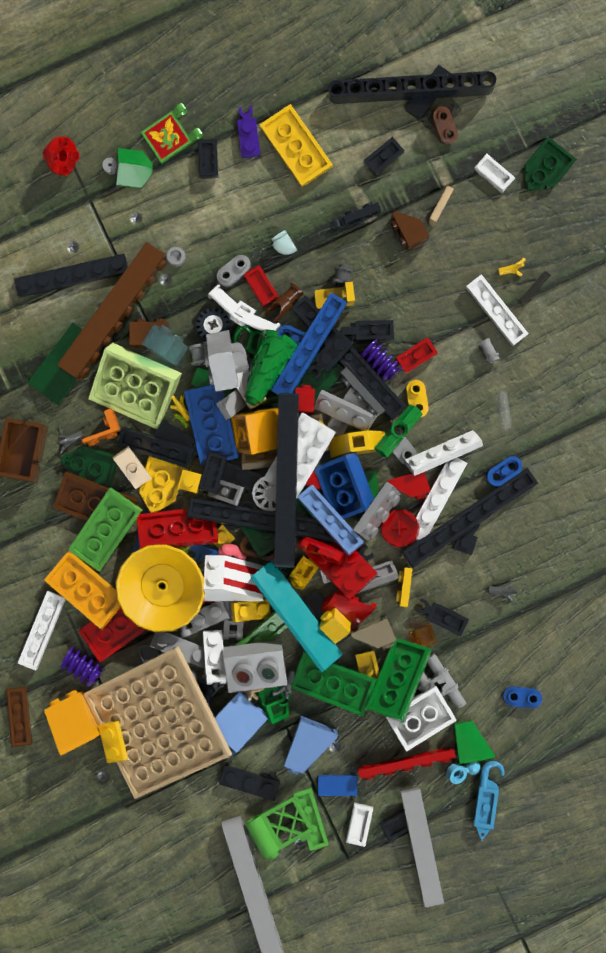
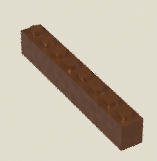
[57,242,167,381]

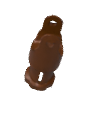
[264,282,304,324]

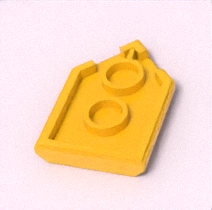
[139,456,185,513]

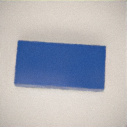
[318,775,357,796]

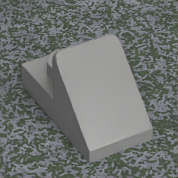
[207,480,244,506]

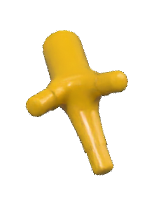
[498,258,525,277]
[170,395,190,422]

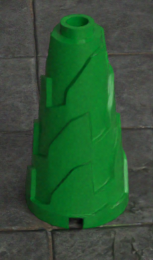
[244,329,297,406]

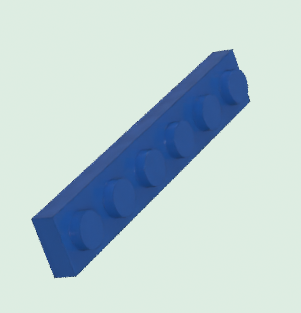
[271,293,347,396]

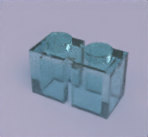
[142,325,188,367]

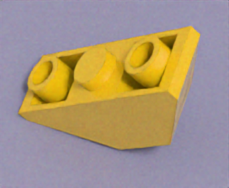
[329,431,385,458]

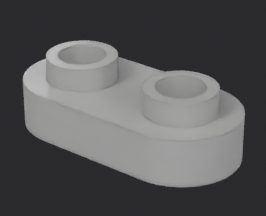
[217,255,251,287]
[392,431,417,465]

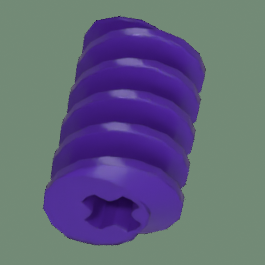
[361,339,403,381]
[61,646,105,687]

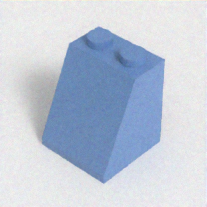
[214,692,268,759]
[284,716,338,774]

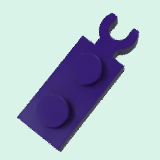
[237,106,260,159]

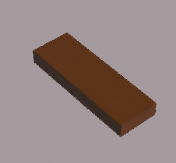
[6,686,32,747]

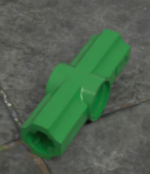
[374,404,423,459]

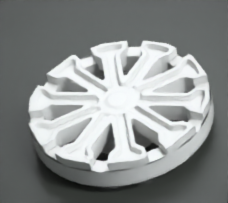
[252,476,276,512]

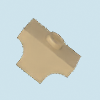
[113,446,151,489]

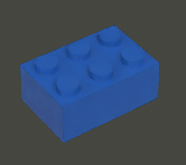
[315,453,374,519]

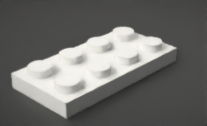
[263,412,336,499]

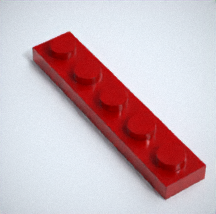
[357,746,456,780]

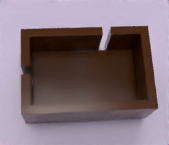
[0,418,48,483]

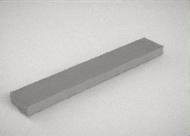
[400,787,444,908]

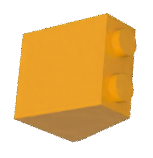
[231,407,278,454]
[44,689,100,756]

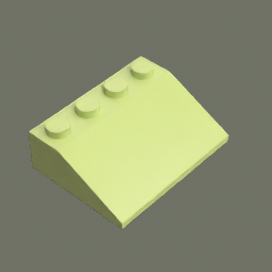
[89,343,182,429]

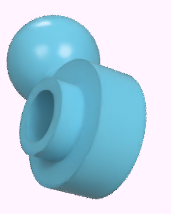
[446,761,480,784]

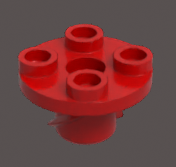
[43,136,80,176]

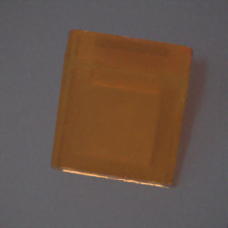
[409,624,437,647]

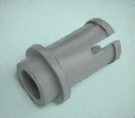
[479,338,500,364]

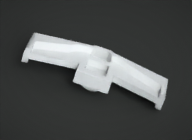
[208,284,280,331]

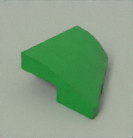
[256,674,291,724]
[453,720,495,764]

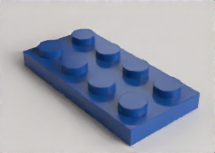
[184,385,239,466]

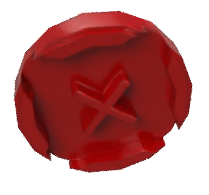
[381,509,420,548]

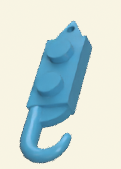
[473,761,504,840]

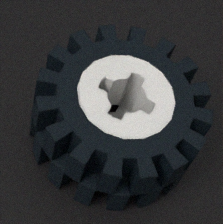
[196,308,231,341]

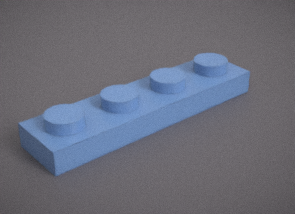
[297,485,364,556]

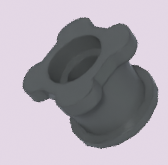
[332,264,353,287]

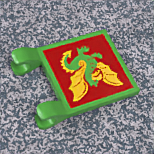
[141,103,203,163]

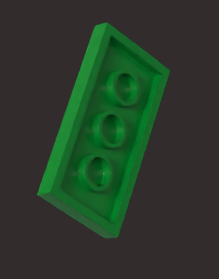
[366,637,431,722]
[291,651,377,716]

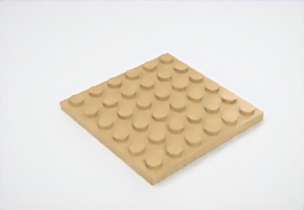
[83,646,232,799]

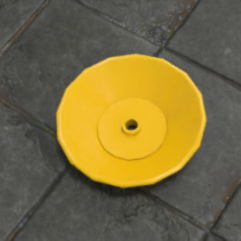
[116,545,205,632]

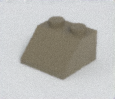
[350,617,396,650]

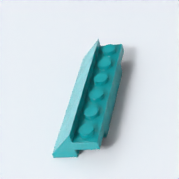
[250,561,343,672]

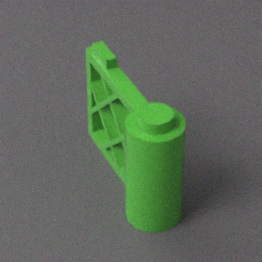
[244,795,314,860]

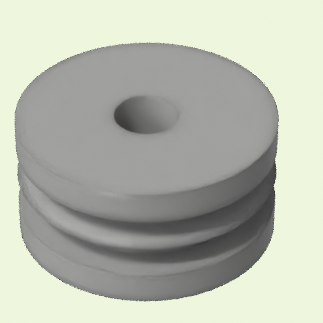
[102,157,117,175]

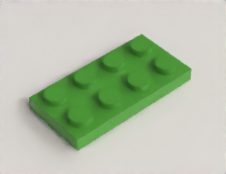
[68,488,142,572]

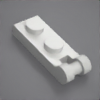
[202,630,226,685]

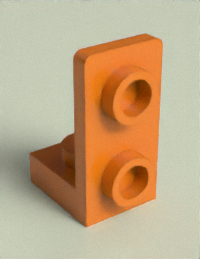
[81,409,121,446]

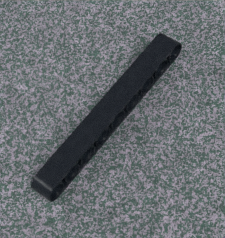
[328,71,497,104]
[274,393,299,568]

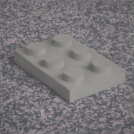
[353,482,401,541]

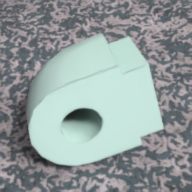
[271,230,298,255]

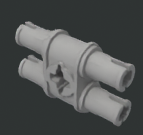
[417,653,466,709]

